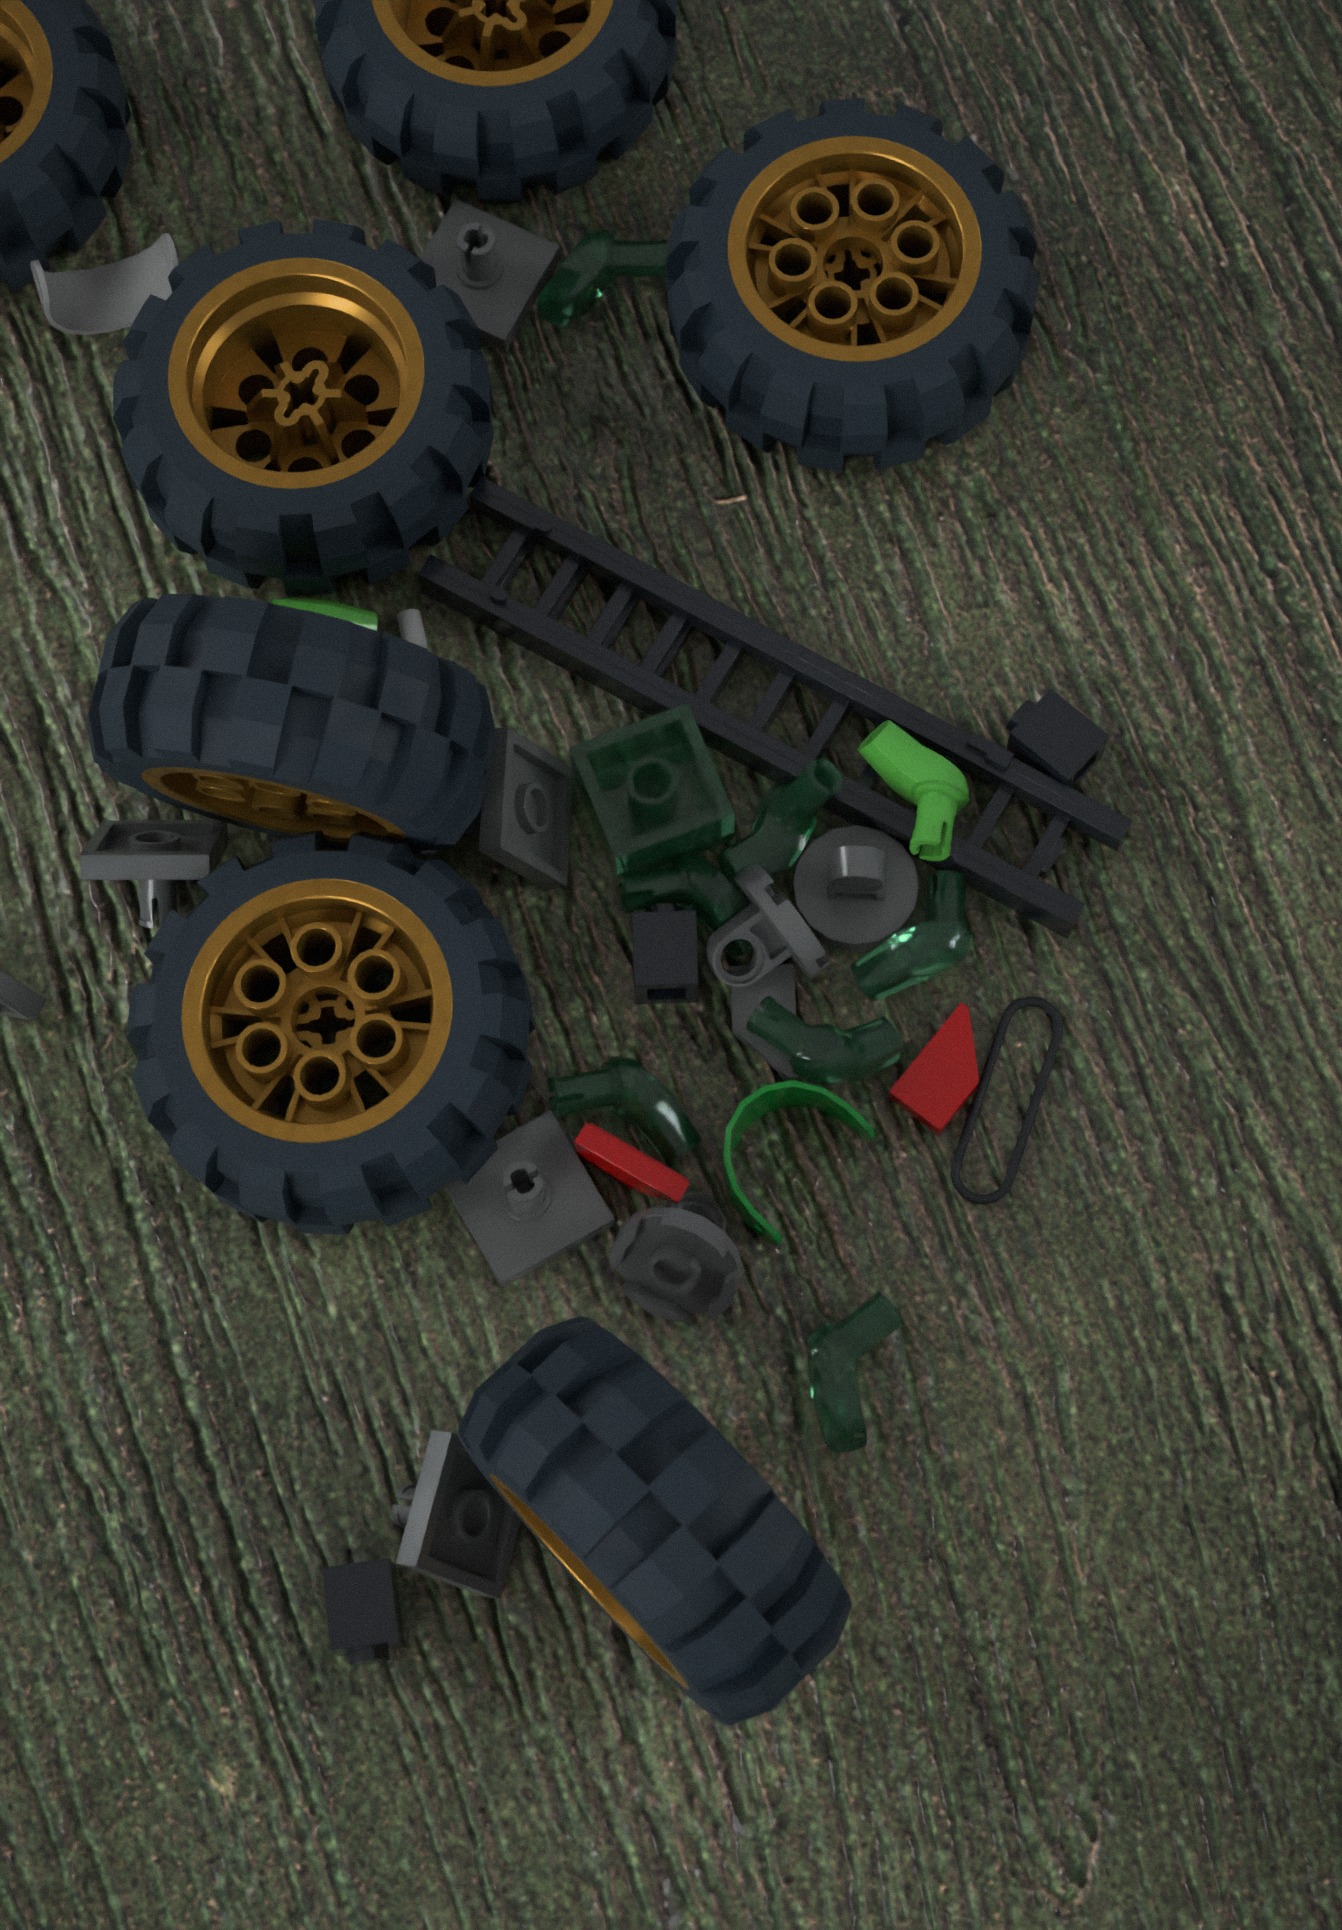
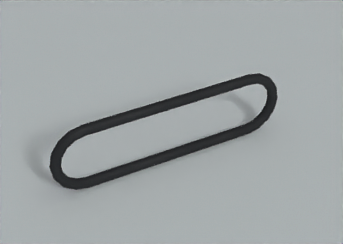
[950,996,1063,1205]

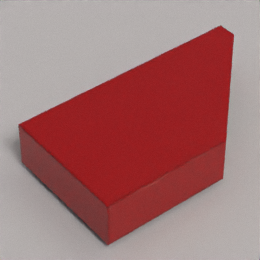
[888,1002,979,1136]
[574,1122,690,1204]

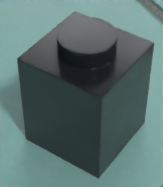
[1006,688,1109,789]
[632,903,699,1004]
[322,1558,405,1666]

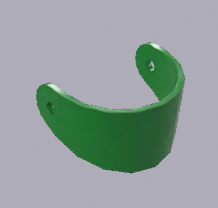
[722,1080,876,1246]

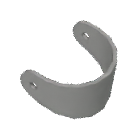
[30,233,179,335]

